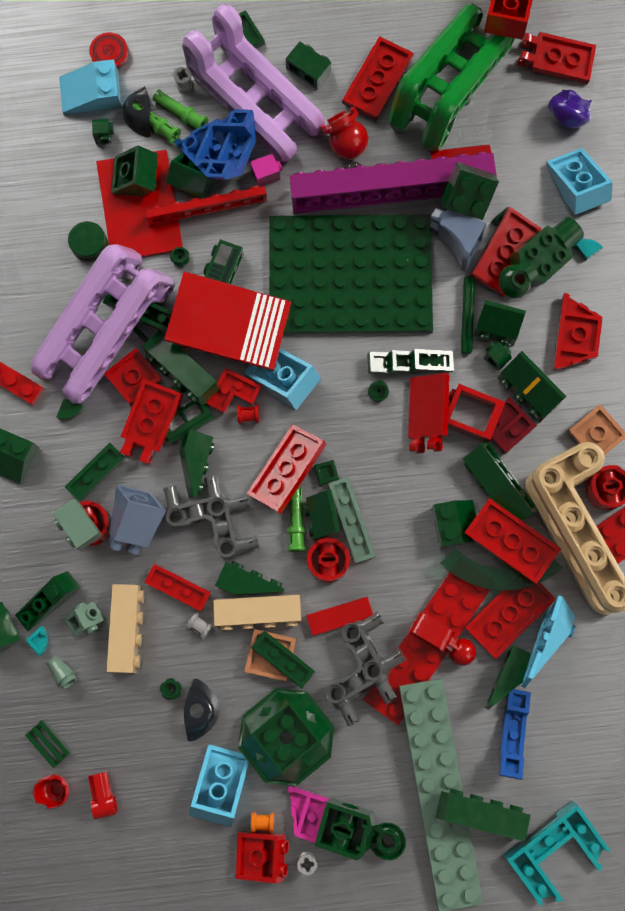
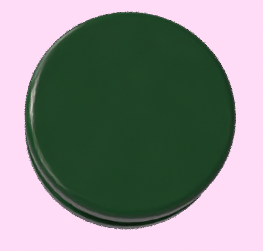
[68,221,108,262]

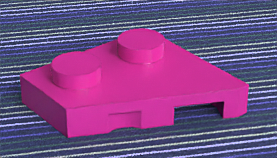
[288,786,330,843]

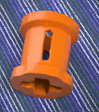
[251,812,274,833]

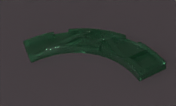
[440,548,563,591]

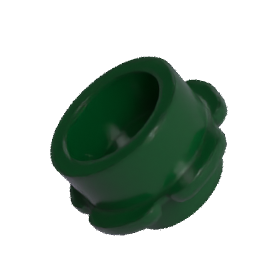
[170,247,190,267]
[160,678,182,700]

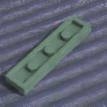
[328,477,376,564]

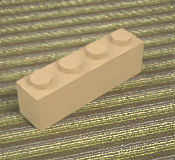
[107,584,144,673]
[213,595,302,631]

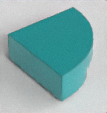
[574,239,603,261]
[25,626,48,656]

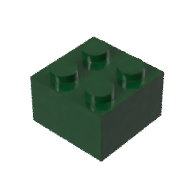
[441,162,499,220]

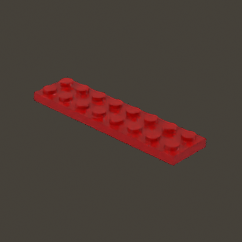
[362,558,495,725]

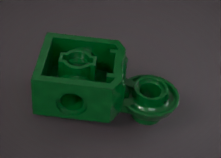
[314,798,406,861]

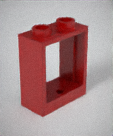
[448,384,505,443]

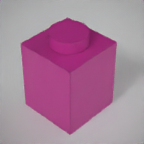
[250,153,283,187]

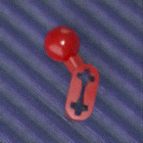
[408,612,476,666]

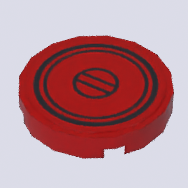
[89,32,129,69]

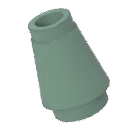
[47,656,77,690]

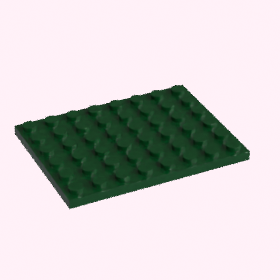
[269,214,433,334]

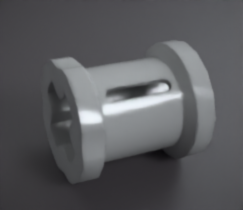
[173,67,193,93]
[185,613,214,640]
[297,851,317,876]

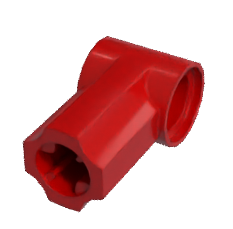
[88,771,118,820]

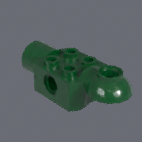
[499,217,584,298]

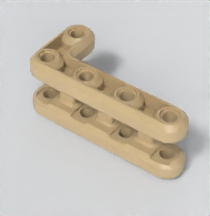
[525,442,625,615]

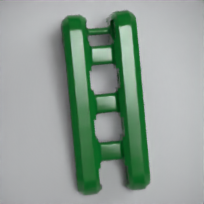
[388,3,515,152]

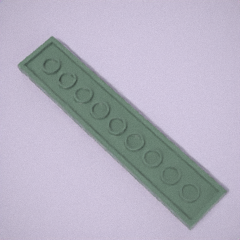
[399,678,483,911]

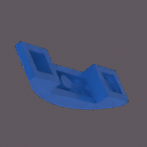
[499,689,531,780]

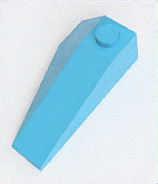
[521,595,576,688]

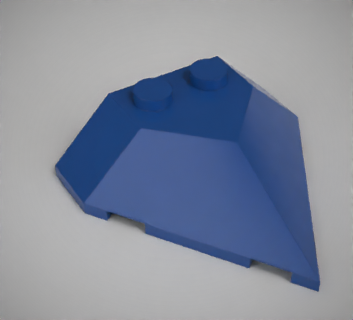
[173,109,256,180]

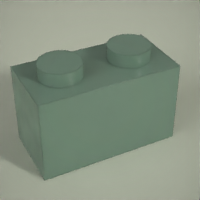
[53,498,103,550]

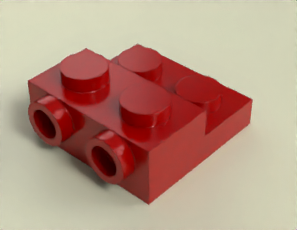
[235,831,289,883]

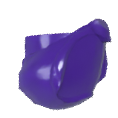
[548,89,592,128]

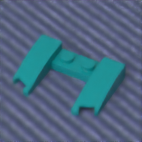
[503,801,610,906]

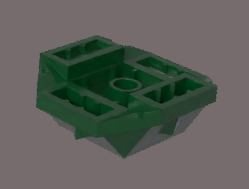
[238,688,334,786]

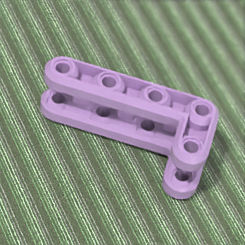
[182,4,326,162]
[30,244,175,404]

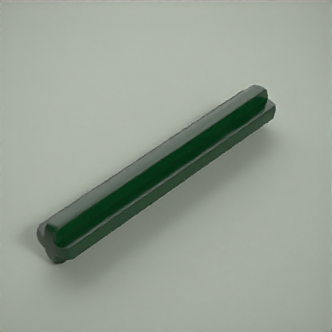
[461,275,475,355]

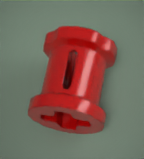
[237,405,259,424]

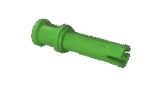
[152,89,209,130]
[132,100,181,144]
[287,487,306,552]

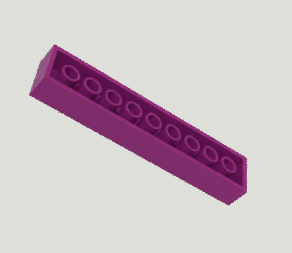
[289,152,497,214]

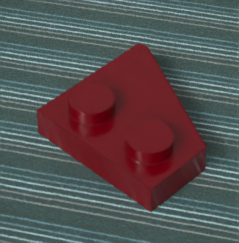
[491,397,537,454]

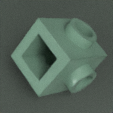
[64,602,104,637]

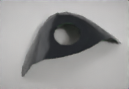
[123,86,151,137]
[184,679,219,741]

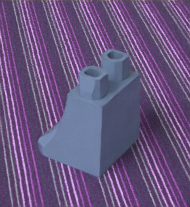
[430,208,486,271]
[108,485,166,555]

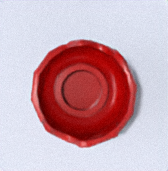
[32,774,70,809]

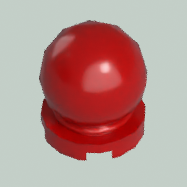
[320,107,369,160]

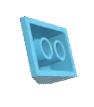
[59,59,122,115]
[546,148,613,215]
[244,348,321,410]
[189,744,249,827]

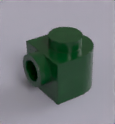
[92,118,114,145]
[484,342,512,370]

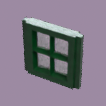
[167,385,214,445]

